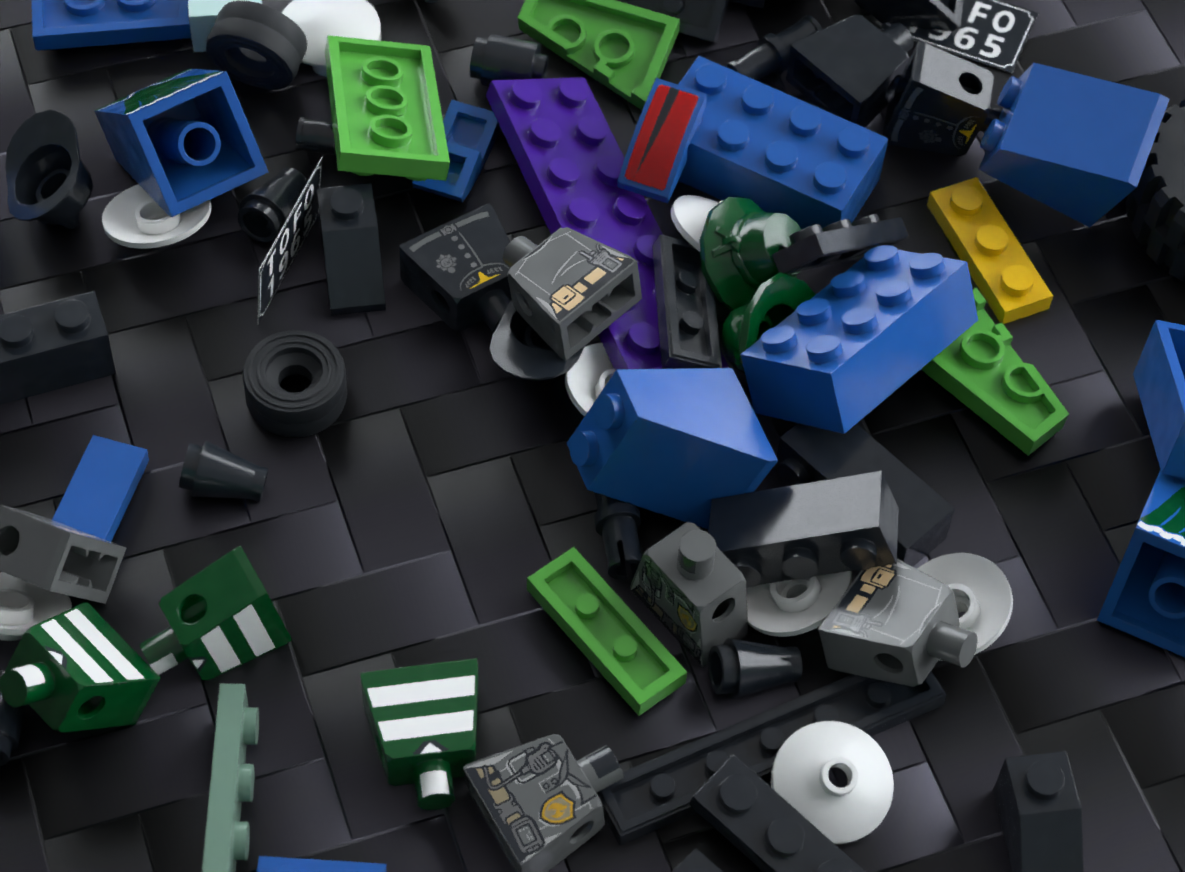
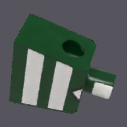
[139,546,292,680]
[0,603,161,733]
[360,658,478,810]

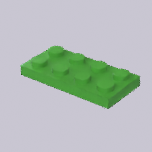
[325,35,450,181]

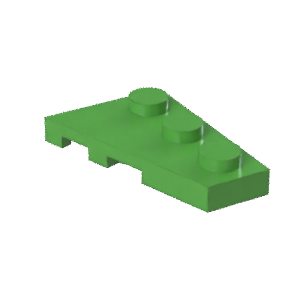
[518,0,680,110]
[921,288,1069,456]

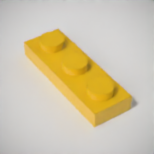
[927,177,1053,324]

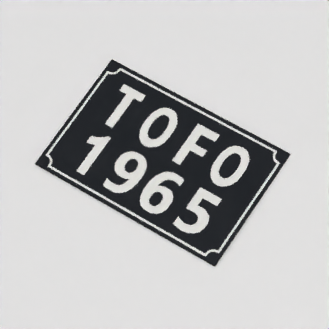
[881,0,1039,73]
[258,157,323,325]

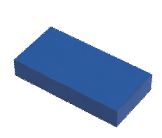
[52,435,149,542]

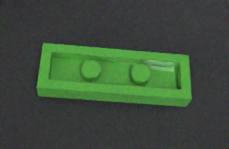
[527,547,687,716]

